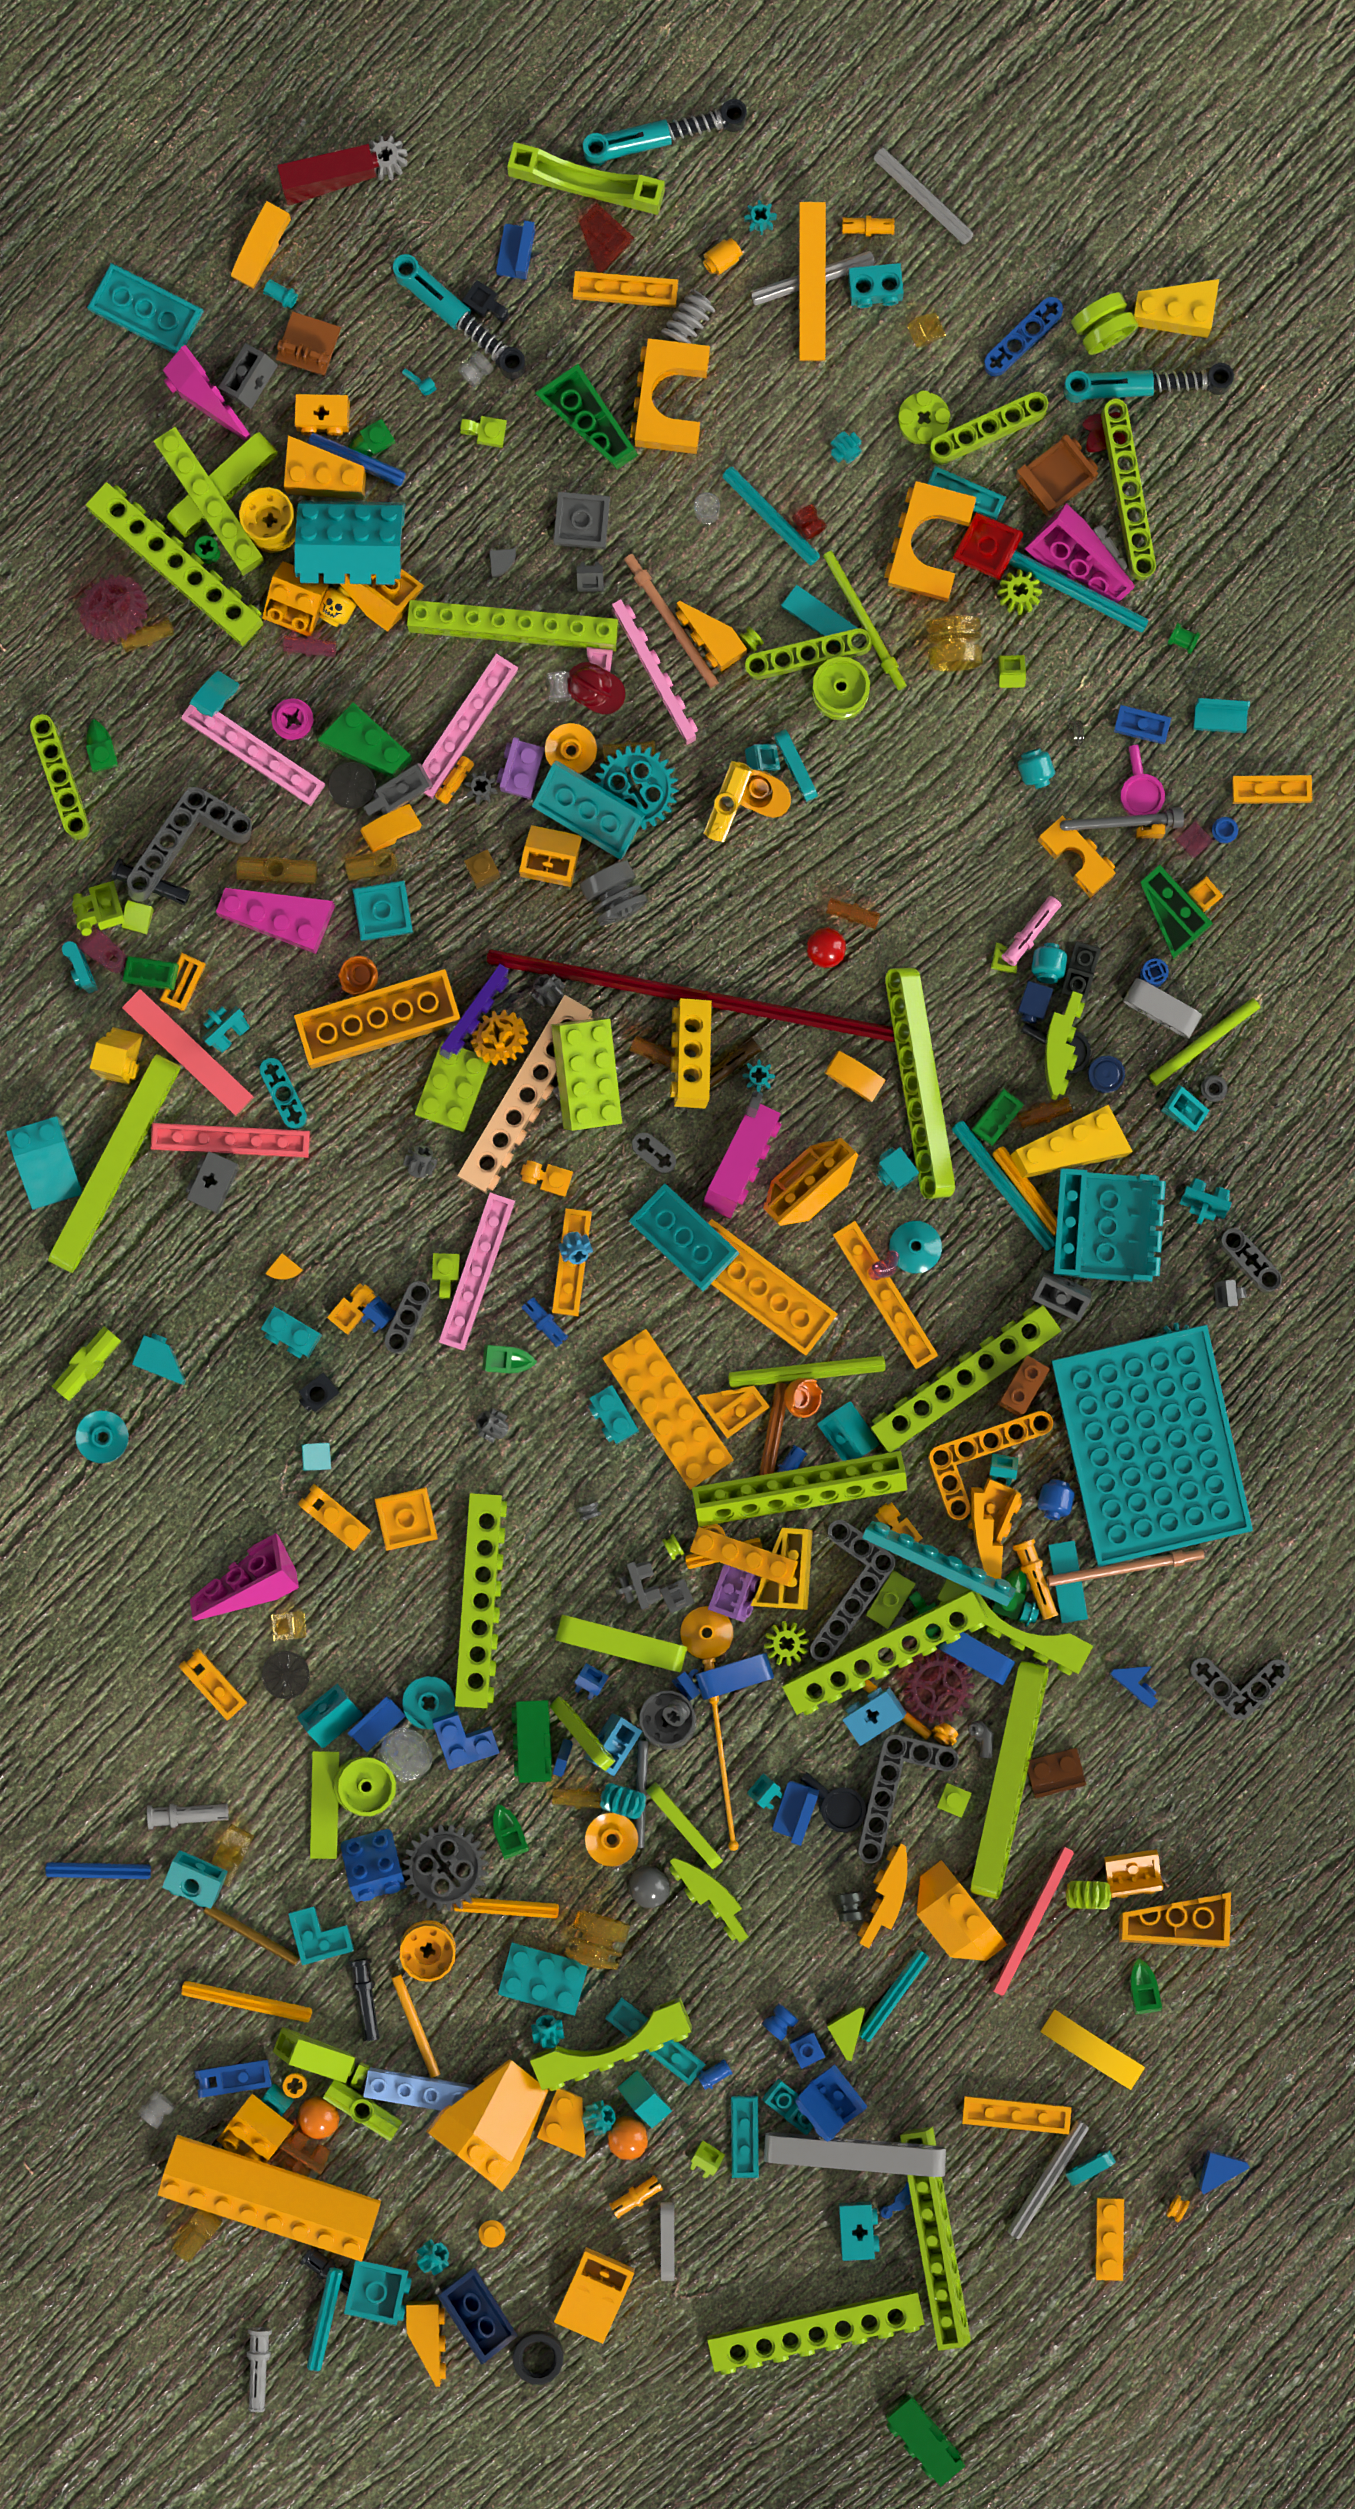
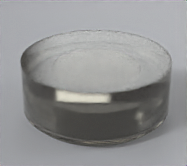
[1068,720,1084,746]

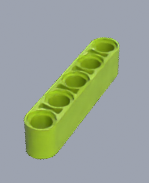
[929,392,1048,465]
[167,432,278,537]
[745,628,872,680]
[30,714,90,840]
[555,1615,687,1673]

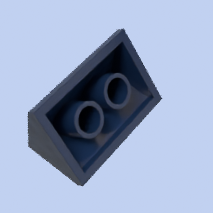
[437,2268,518,2365]

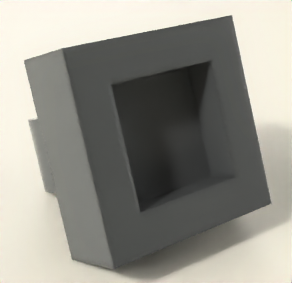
[577,562,604,592]
[1214,1280,1247,1309]
[660,1579,695,1614]

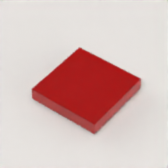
[953,512,1023,580]

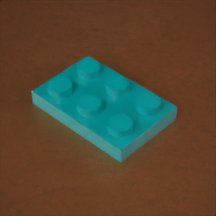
[498,1942,589,2016]

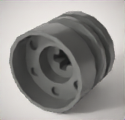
[579,861,648,926]
[640,1691,696,1750]

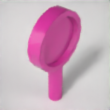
[1120,745,1165,816]

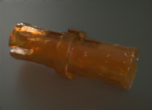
[826,897,881,929]
[629,1035,675,1069]
[1018,1096,1073,1129]

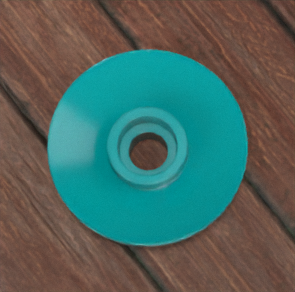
[889,1221,942,1273]
[76,1411,129,1463]

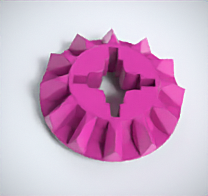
[272,698,314,741]

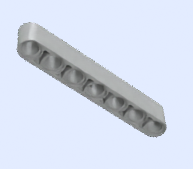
[764,2132,946,2177]

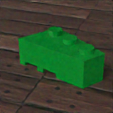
[317,702,412,779]
[1140,865,1213,959]
[512,1700,553,1783]
[886,2394,965,2487]

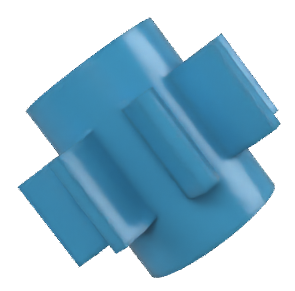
[558,1232,593,1264]

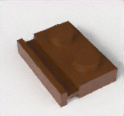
[1026,1748,1087,1799]

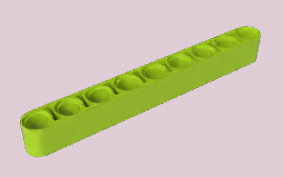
[885,968,955,1199]
[48,1054,181,1273]
[971,1661,1049,1899]

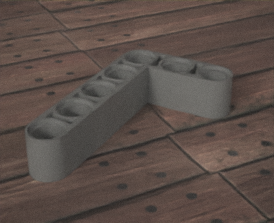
[127,787,252,901]
[810,1520,895,1662]
[858,1734,959,1863]

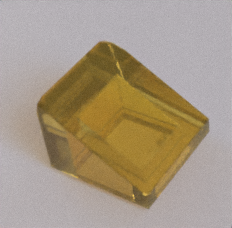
[907,312,946,348]
[271,1611,306,1641]

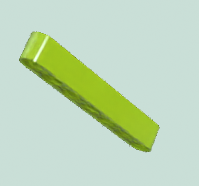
[1101,399,1156,580]

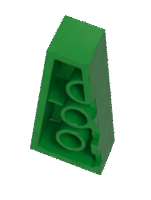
[535,364,638,470]

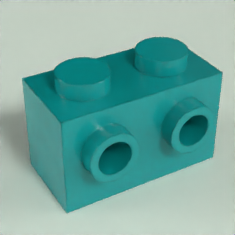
[876,1147,919,1193]
[261,1306,322,1358]
[588,1385,639,1445]

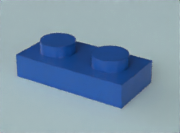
[1114,705,1171,744]

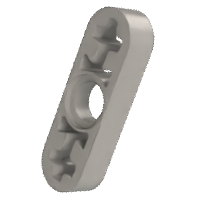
[661,2202,675,2281]

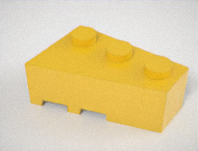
[1133,279,1219,338]
[90,1027,143,1085]
[750,1528,813,1610]

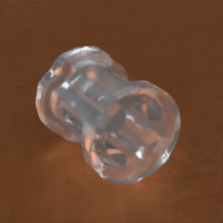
[546,671,571,702]

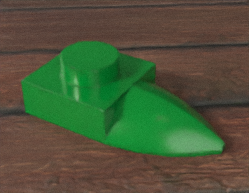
[348,419,396,457]
[86,719,119,773]
[482,1344,537,1373]
[992,1566,1027,1620]
[493,1804,529,1860]
[1130,1958,1162,2015]

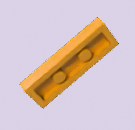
[1232,775,1312,804]
[1095,2197,1124,2281]

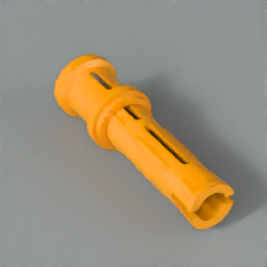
[1012,1539,1058,1620]

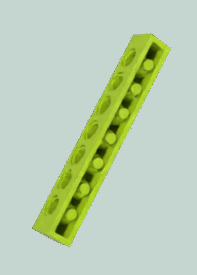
[86,482,263,647]
[407,600,619,651]
[870,1305,1062,1453]
[692,1451,907,1527]
[455,1493,507,1708]
[782,1589,988,1716]
[900,2127,971,2351]
[707,2289,925,2375]

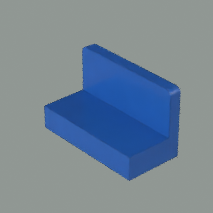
[496,220,535,280]
[347,1696,405,1752]
[772,1781,819,1846]

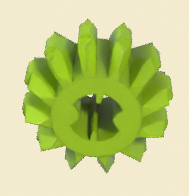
[997,570,1042,615]
[764,1621,809,1666]
[1066,1881,1111,1909]

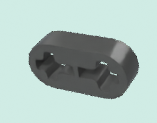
[632,1133,676,1174]

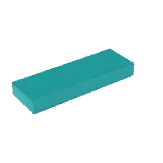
[927,466,1006,520]
[781,585,859,649]
[1048,1540,1088,1624]
[731,2095,759,2178]

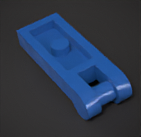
[194,2059,272,2098]

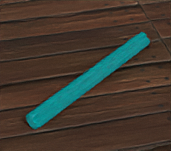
[1009,551,1148,632]
[952,1121,1056,1251]

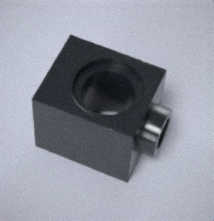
[299,1372,341,1414]

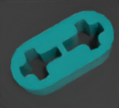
[1065,2149,1116,2186]

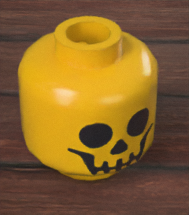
[319,586,356,627]

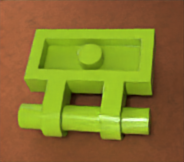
[72,881,125,936]

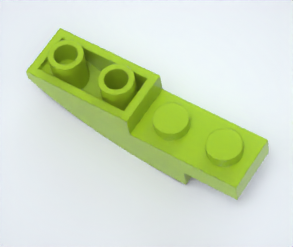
[1044,991,1085,1100]
[668,1857,749,1943]

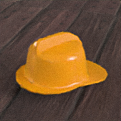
[740,770,791,818]

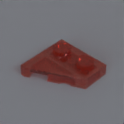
[579,203,634,273]

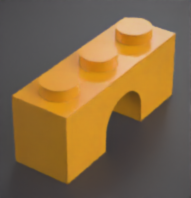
[1037,815,1116,898]

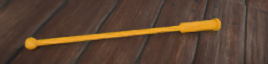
[702,1658,739,1851]

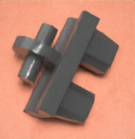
[615,1562,662,1610]

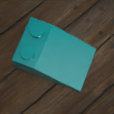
[6,1116,82,1210]

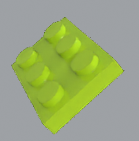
[415,1041,491,1133]

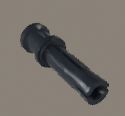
[110,858,191,906]
[348,1958,380,2041]
[299,2246,351,2296]

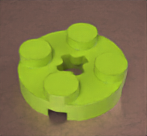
[898,390,950,445]

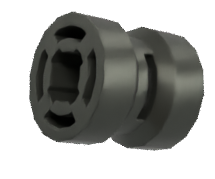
[836,1892,865,1922]

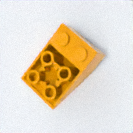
[554,2247,635,2344]

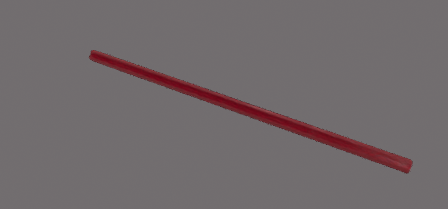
[486,950,895,1042]

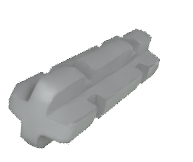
[1093,525,1127,571]

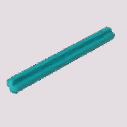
[722,466,820,566]

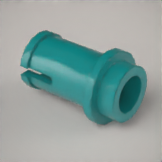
[263,279,298,308]

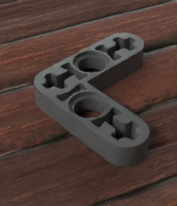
[1189,1657,1290,1720]

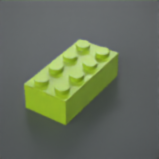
[551,1017,622,1131]

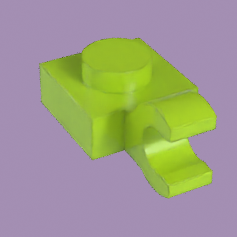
[460,416,507,448]
[432,1253,460,1300]

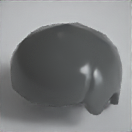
[629,1866,670,1908]

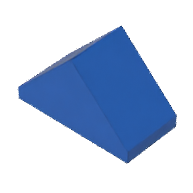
[1198,2150,1250,2195]

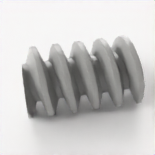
[661,289,715,344]

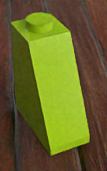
[273,2027,355,2083]

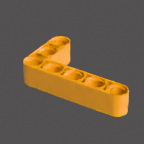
[928,1411,1053,1520]

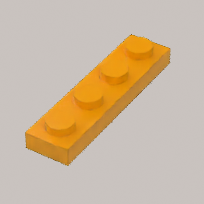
[573,271,678,308]
[552,1208,592,1317]
[690,1527,798,1587]
[962,2096,1072,2134]

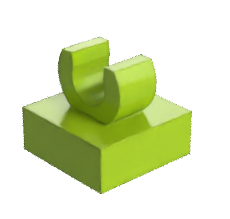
[691,2140,725,2178]

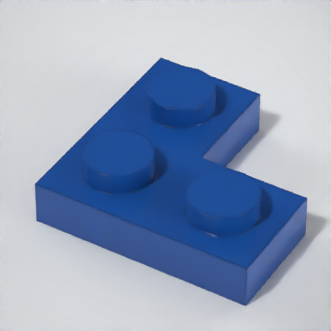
[432,1711,500,1770]

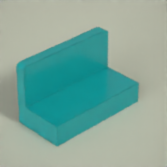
[1193,698,1250,733]
[817,1402,880,1461]
[296,1683,363,1748]

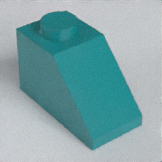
[132,1333,186,1385]

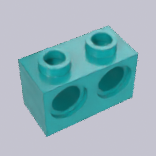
[848,263,904,308]

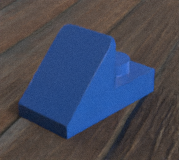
[1109,1666,1158,1709]

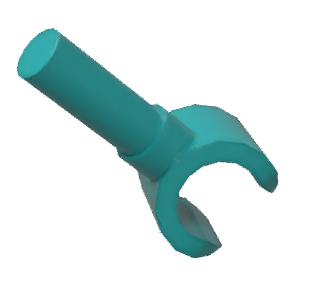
[402,368,437,396]

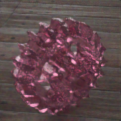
[78,574,149,643]
[903,1652,975,1724]

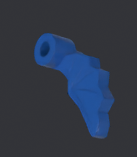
[879,2182,911,2219]

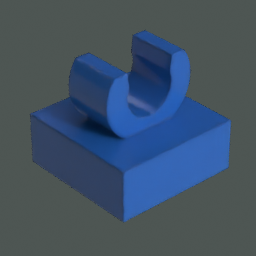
[362,1296,396,1332]
[575,1663,609,1700]
[672,1669,700,1701]

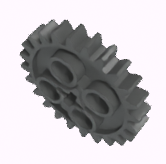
[402,1825,489,1912]

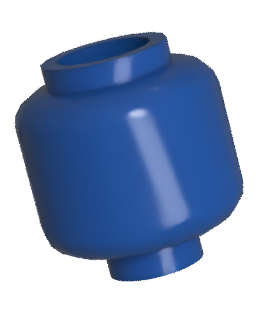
[1037,1479,1075,1521]

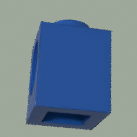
[789,2030,825,2069]

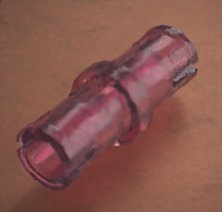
[283,635,337,658]

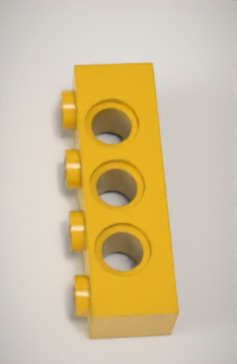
[670,998,711,1109]

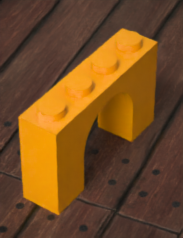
[630,338,710,454]
[884,481,976,602]

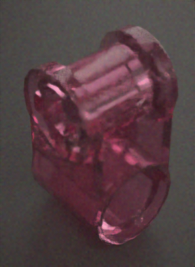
[77,926,127,973]

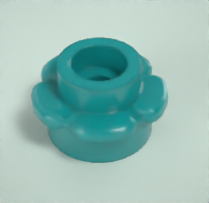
[1018,1601,1039,1627]

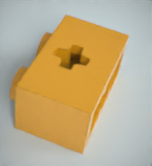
[295,394,350,436]

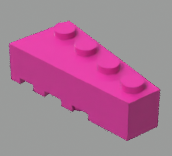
[216,888,335,954]
[703,1104,782,1219]

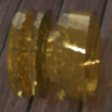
[926,615,983,672]
[565,1910,630,1970]

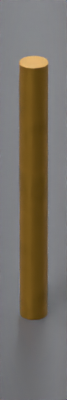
[203,1906,300,1966]

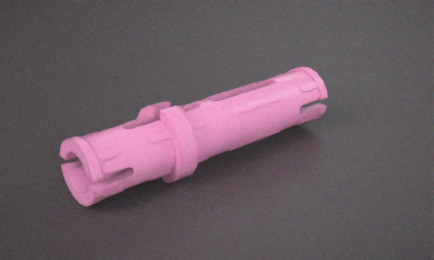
[1002,896,1062,966]

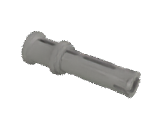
[147,1803,229,1830]
[247,2327,272,2412]

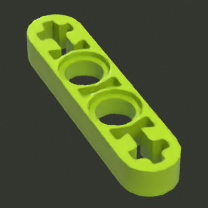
[549,1696,615,1771]
[645,1782,723,1870]

